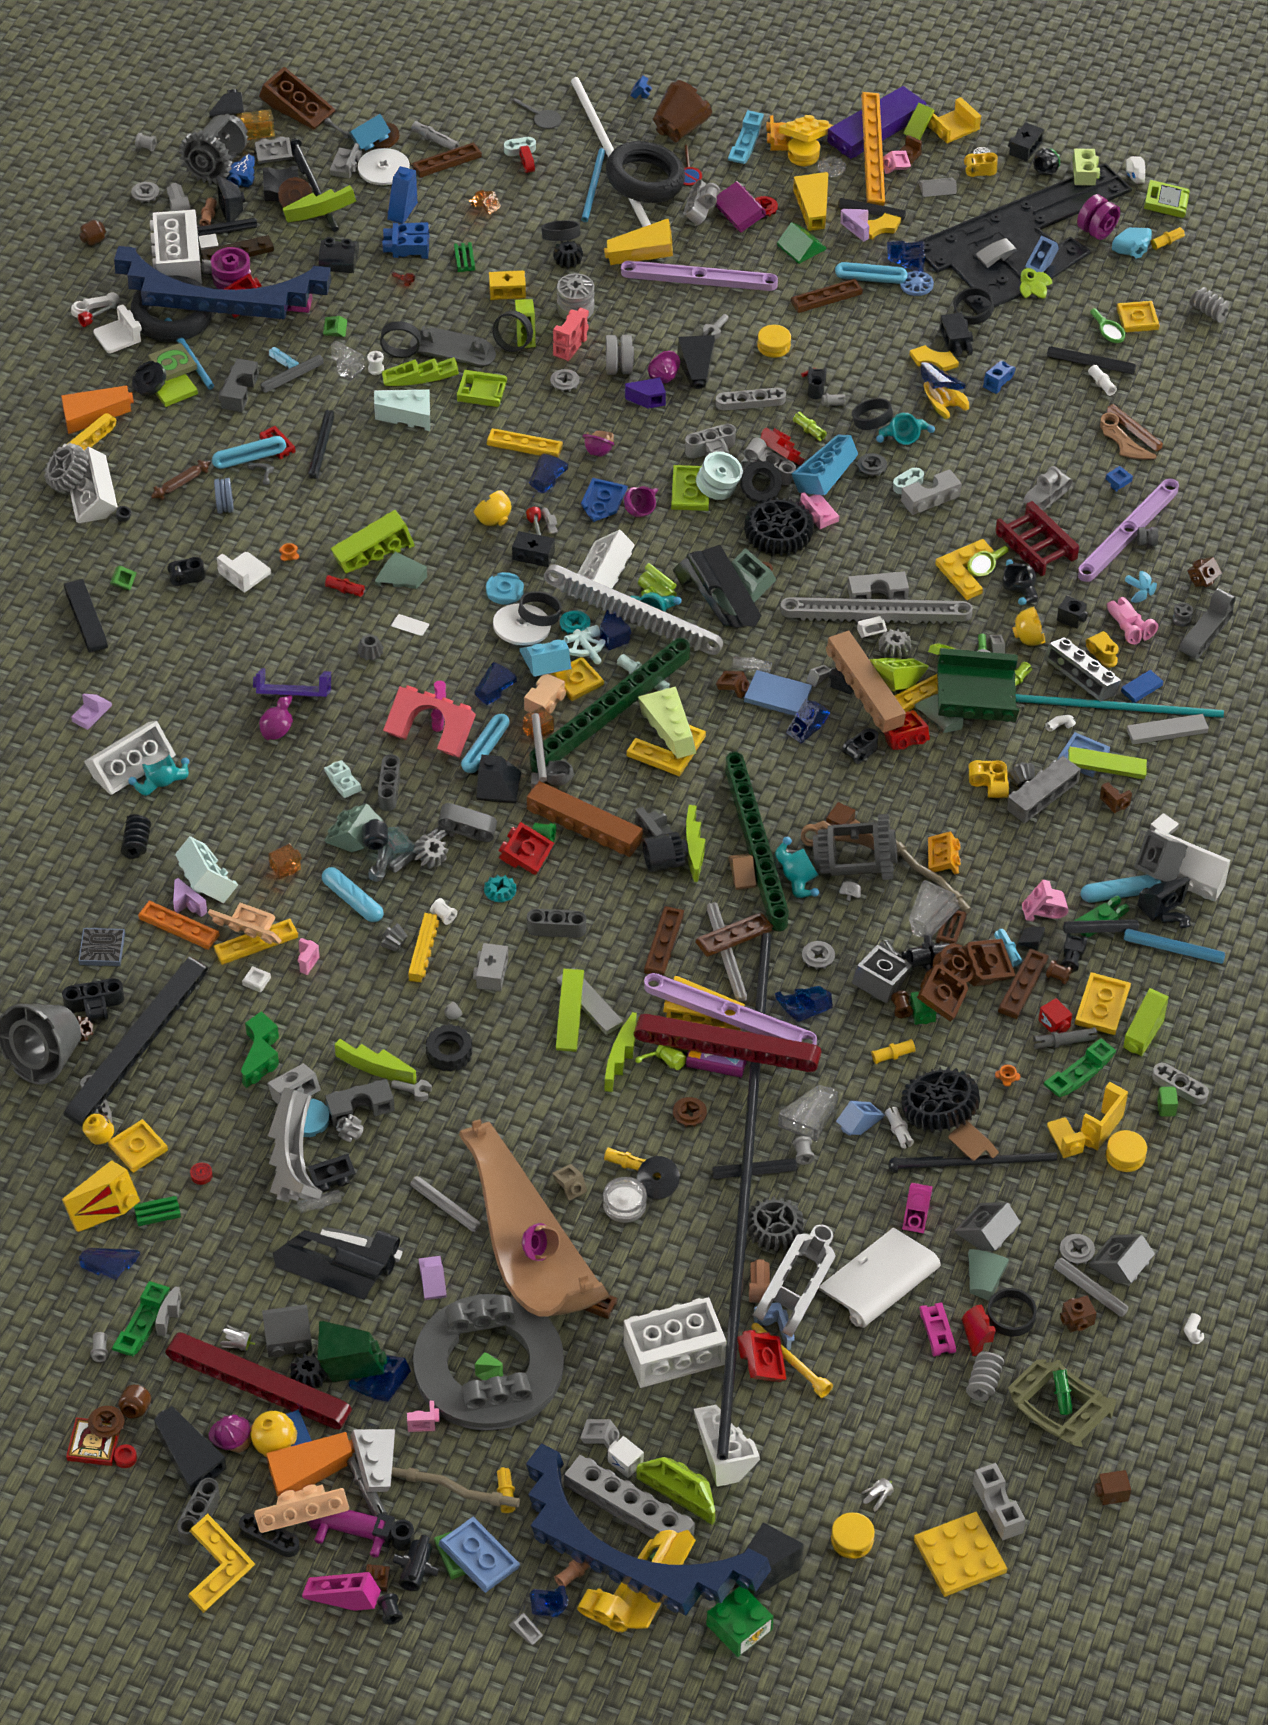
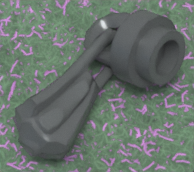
[368,846,394,882]

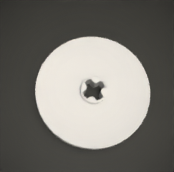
[358,148,410,185]
[493,604,551,645]

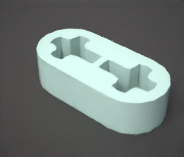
[504,137,536,156]
[893,468,924,494]

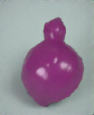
[624,486,658,518]
[259,695,293,740]

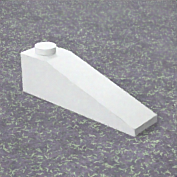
[694,1405,760,1486]

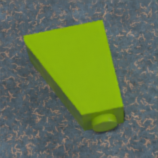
[515,299,536,348]
[1123,988,1169,1056]

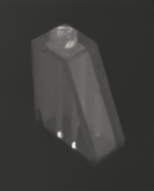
[909,880,960,937]
[778,1084,839,1142]

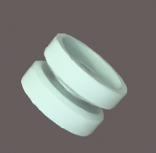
[696,452,743,500]

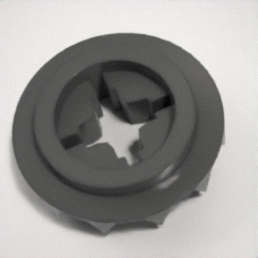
[857,453,887,477]

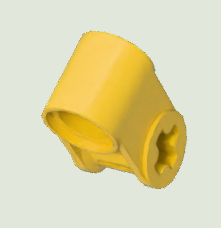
[964,152,998,177]
[1085,631,1119,668]

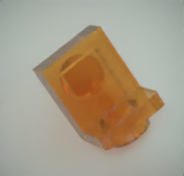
[470,190,501,215]

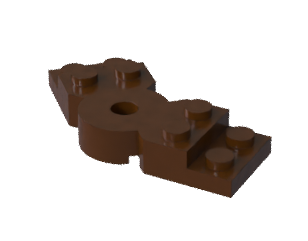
[917,939,1016,1022]

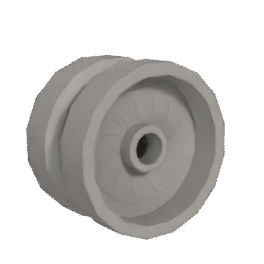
[606,335,634,375]

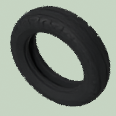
[606,141,685,203]
[130,275,213,342]

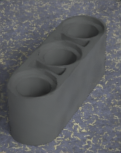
[378,754,401,811]
[438,803,497,842]
[527,909,586,938]
[177,1478,220,1545]

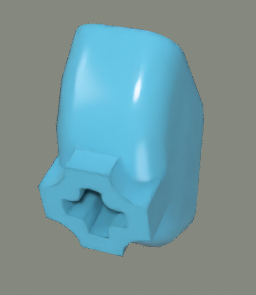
[1112,228,1152,259]

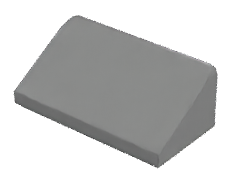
[919,178,957,197]

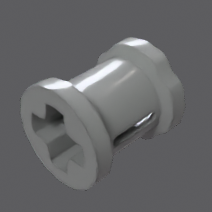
[135,133,157,151]
[793,1136,815,1165]

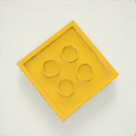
[914,1512,1007,1597]

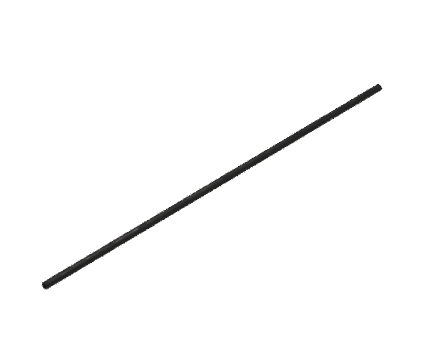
[717,933,772,1460]

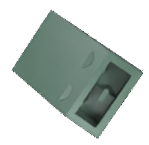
[712,548,776,615]

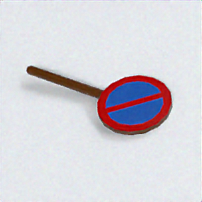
[683,145,702,186]

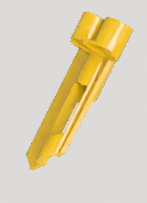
[577,1530,696,1632]

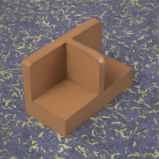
[948,1120,999,1161]

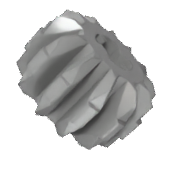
[879,629,911,658]
[413,833,449,869]

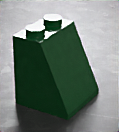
[318,1321,387,1383]

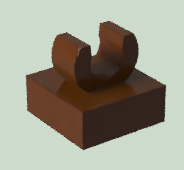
[366,1564,390,1592]

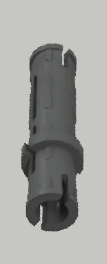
[1033,1027,1097,1049]
[347,1456,387,1517]

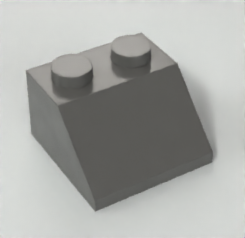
[1134,829,1188,882]
[852,945,912,1003]
[954,1202,1021,1251]
[1088,1234,1155,1284]
[262,1304,312,1357]

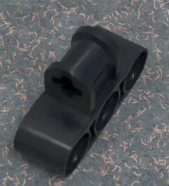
[62,978,124,1022]

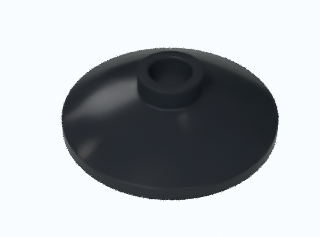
[637,1156,680,1199]

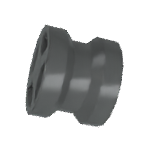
[1172,603,1193,627]

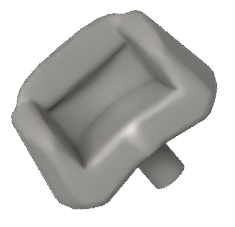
[839,881,861,901]

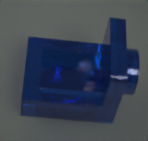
[529,1585,568,1617]

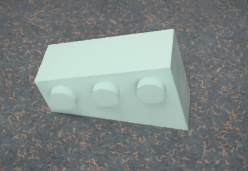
[374,390,430,431]
[175,836,238,903]

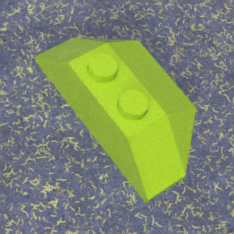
[869,658,929,691]
[636,1457,715,1525]

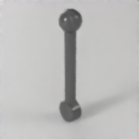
[325,118,350,139]

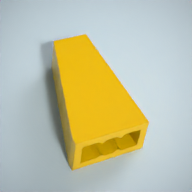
[604,219,673,265]

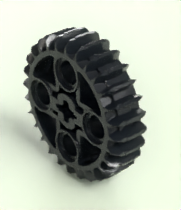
[744,497,814,556]
[901,1067,980,1133]

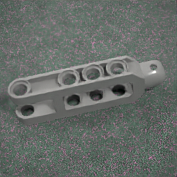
[752,1225,836,1337]

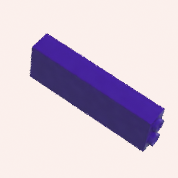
[827,86,926,159]

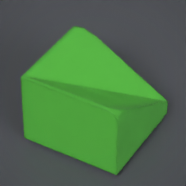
[323,316,347,337]
[110,565,136,590]
[1157,1087,1178,1116]
[475,1352,503,1380]

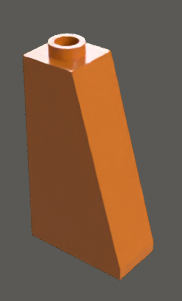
[61,386,134,434]
[266,1432,355,1497]

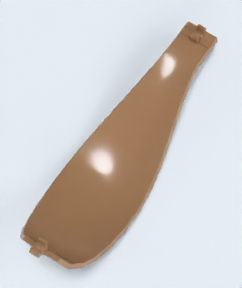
[459,1119,610,1316]

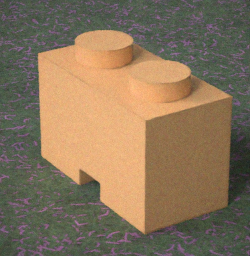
[524,674,566,719]

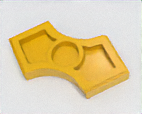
[867,213,901,240]
[909,345,959,372]

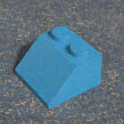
[349,114,391,151]

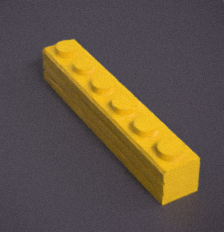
[408,913,439,983]

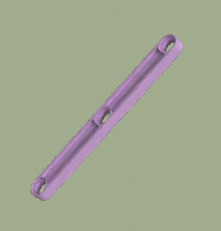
[621,261,778,291]
[1078,479,1179,582]
[644,973,817,1045]

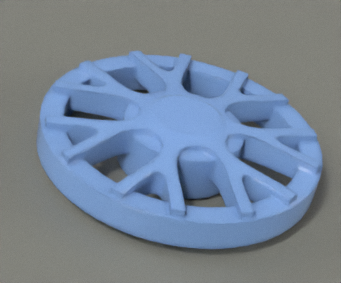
[900,271,934,296]

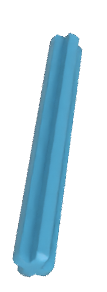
[1124,929,1225,964]

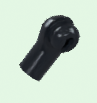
[1161,912,1191,928]

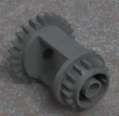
[178,114,248,185]
[813,814,897,880]

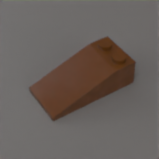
[259,67,336,129]

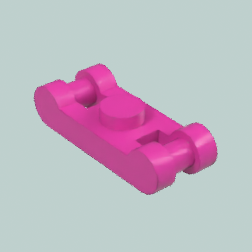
[431,681,446,732]
[919,1302,956,1357]

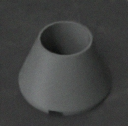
[0,1004,81,1084]

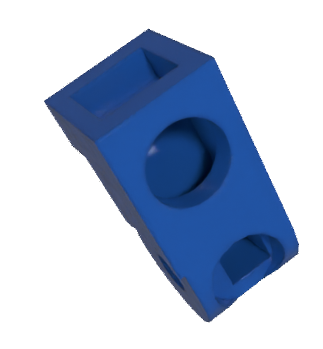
[983,361,1015,394]

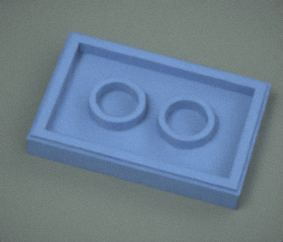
[744,670,812,717]
[438,1517,520,1593]

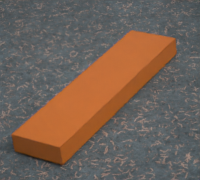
[138,901,219,950]

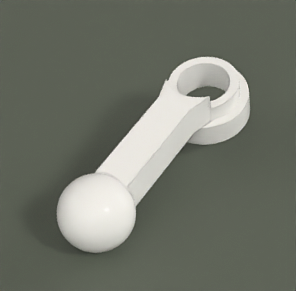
[71,292,120,318]

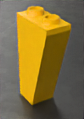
[793,172,828,231]
[663,976,745,1031]

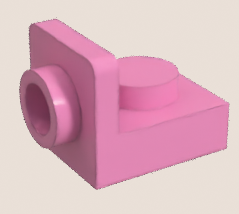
[883,151,911,174]
[298,938,320,975]
[407,1401,439,1432]

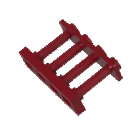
[995,501,1079,577]

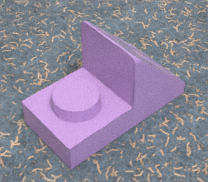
[841,209,869,242]
[71,694,112,730]
[173,878,207,917]
[419,1256,447,1300]

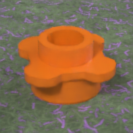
[279,543,299,561]
[995,1065,1020,1087]

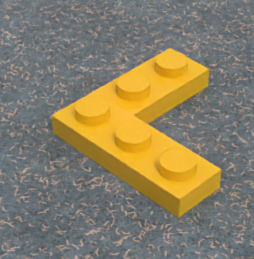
[935,539,994,600]
[627,725,706,777]
[188,1514,255,1613]

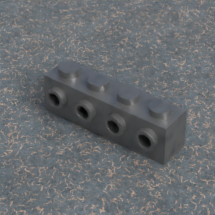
[1044,637,1121,701]
[1007,756,1081,824]

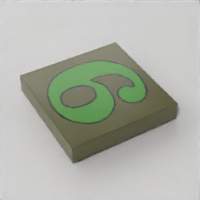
[148,343,197,381]

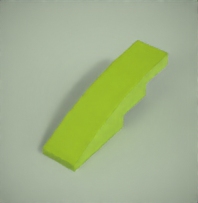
[282,185,356,223]
[382,357,459,386]
[686,805,706,882]
[556,968,584,1052]
[605,1012,637,1092]
[335,1039,416,1085]

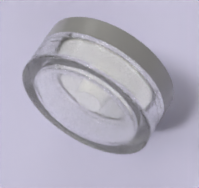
[603,1177,647,1223]

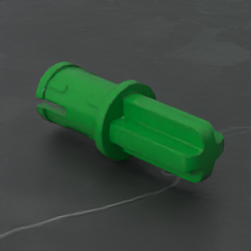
[1052,1369,1073,1415]

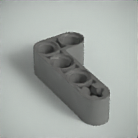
[1179,588,1236,660]

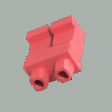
[553,307,589,361]

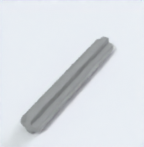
[410,1176,480,1232]
[1054,1258,1128,1317]

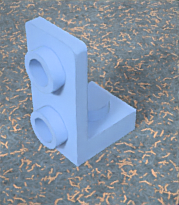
[754,1302,794,1350]

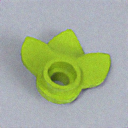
[1020,268,1052,299]

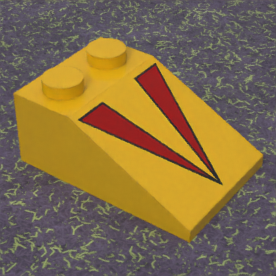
[62,1160,140,1232]

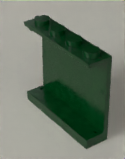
[937,648,1019,722]

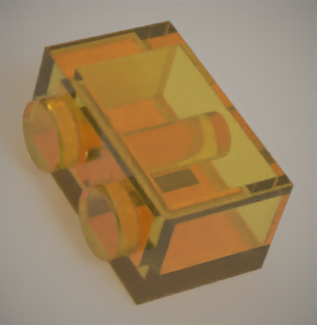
[237,109,275,140]

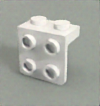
[94,305,142,353]
[217,552,271,593]

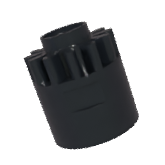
[642,832,688,873]

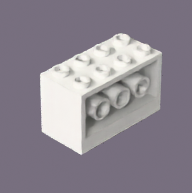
[150,210,202,284]
[623,1297,726,1388]

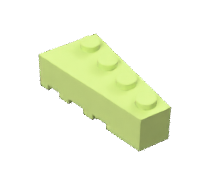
[638,687,696,759]

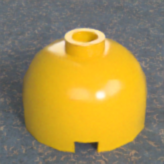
[474,490,511,526]
[1012,607,1046,646]
[250,1411,297,1457]

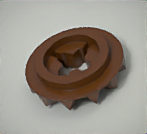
[673,1097,707,1127]
[88,1406,125,1439]

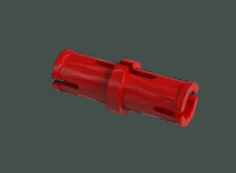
[325,575,365,597]

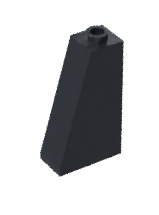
[154,1406,227,1496]

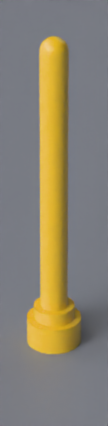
[751,1323,833,1398]

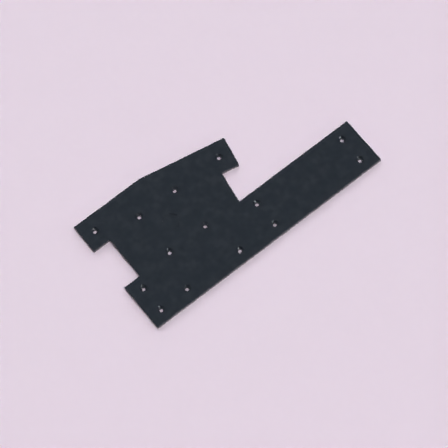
[911,163,1132,315]

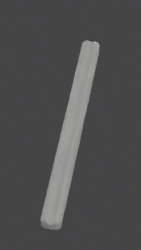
[707,902,747,1002]

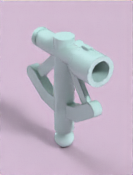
[564,625,605,664]

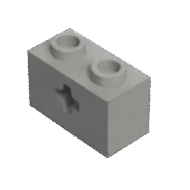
[473,943,508,991]

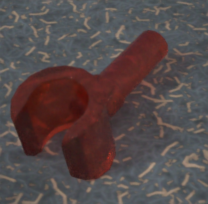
[392,272,415,287]

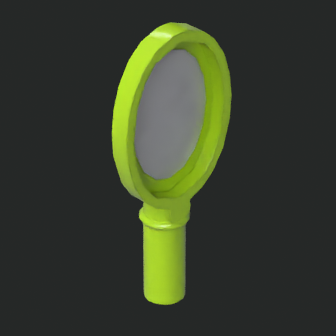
[967,546,1009,577]

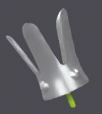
[220,1325,255,1351]
[861,1478,894,1512]

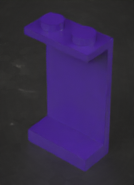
[253,668,331,697]

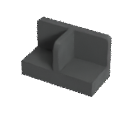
[635,807,673,838]

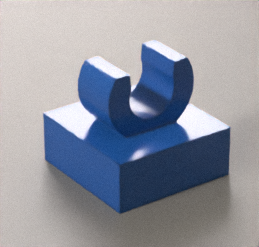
[630,75,652,99]
[1106,466,1133,491]

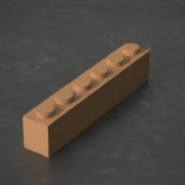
[826,631,906,733]

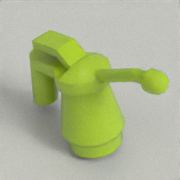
[635,1045,689,1070]

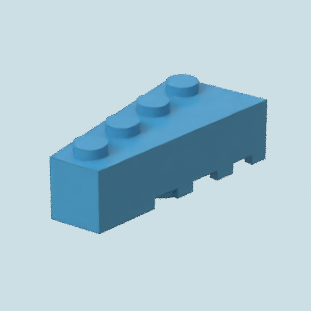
[791,434,858,495]

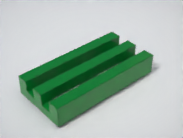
[454,242,475,272]
[134,1196,181,1226]

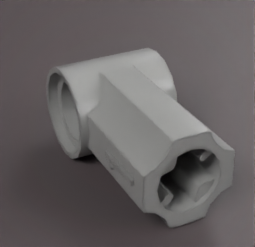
[167,183,190,211]

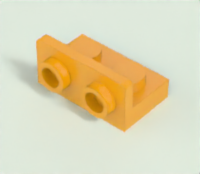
[766,115,791,151]
[928,831,961,875]

